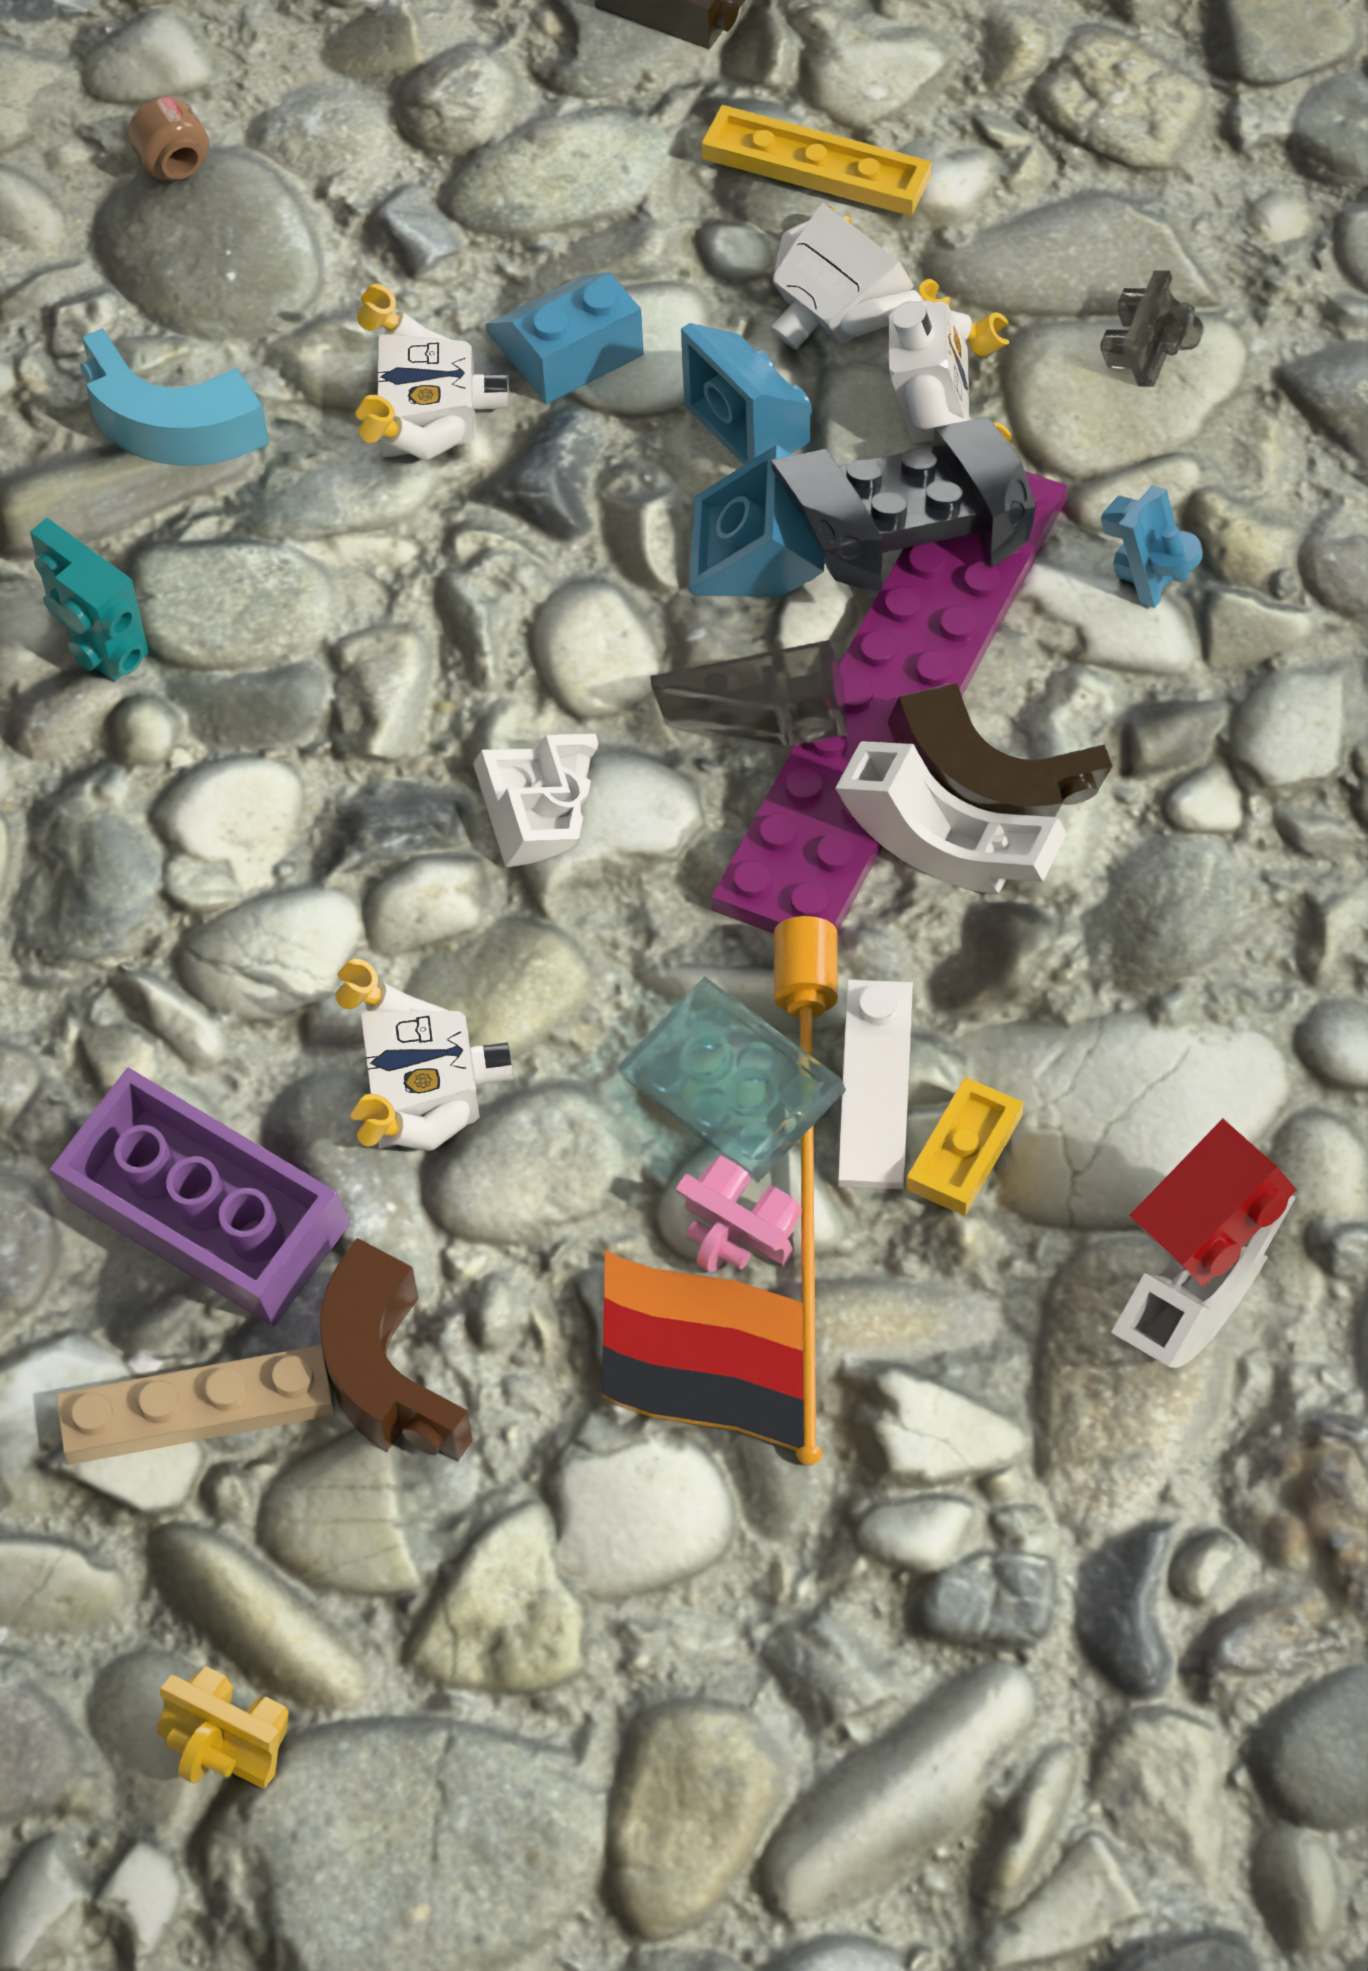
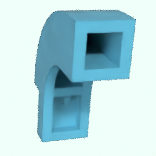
[80,328,269,466]

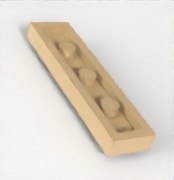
[56,1345,334,1465]

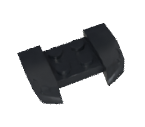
[771,417,1036,591]

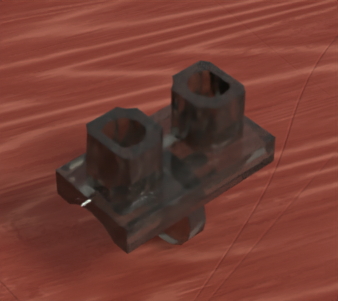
[1100,270,1204,387]

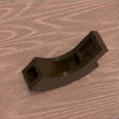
[887,683,1113,817]

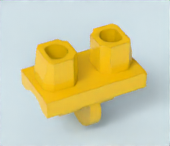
[157,1666,289,1789]

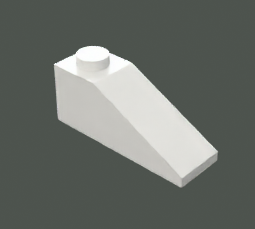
[838,980,913,1190]

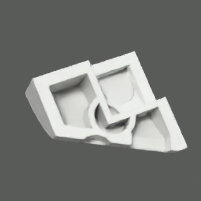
[473,734,598,867]

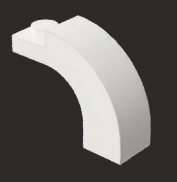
[835,741,1067,894]
[1111,1195,1296,1368]

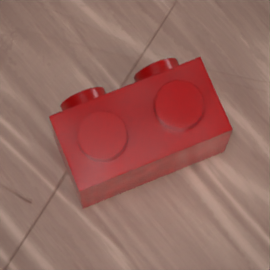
[1129,1118,1297,1287]

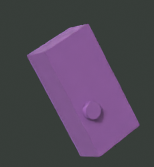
[49,1067,351,1327]

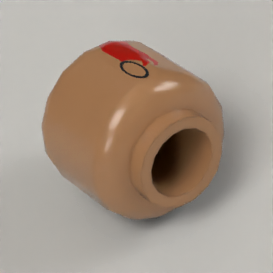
[128,96,209,181]

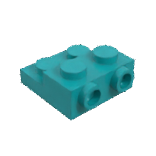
[30,518,149,683]

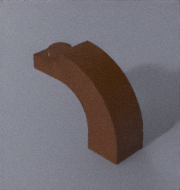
[320,1238,473,1462]

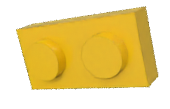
[906,1077,1024,1216]

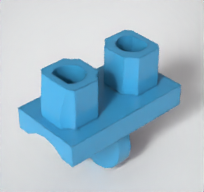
[1101,485,1202,608]

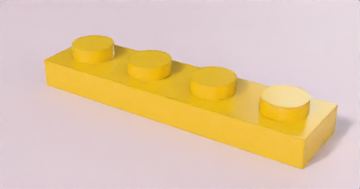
[701,105,932,216]

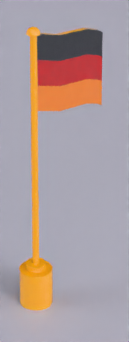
[602,916,838,1465]

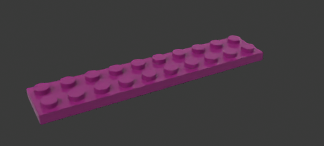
[711,471,1067,934]

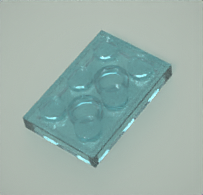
[617,976,846,1183]

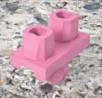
[675,1155,802,1273]

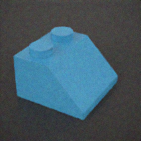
[486,272,644,404]
[681,323,812,465]
[689,445,825,597]

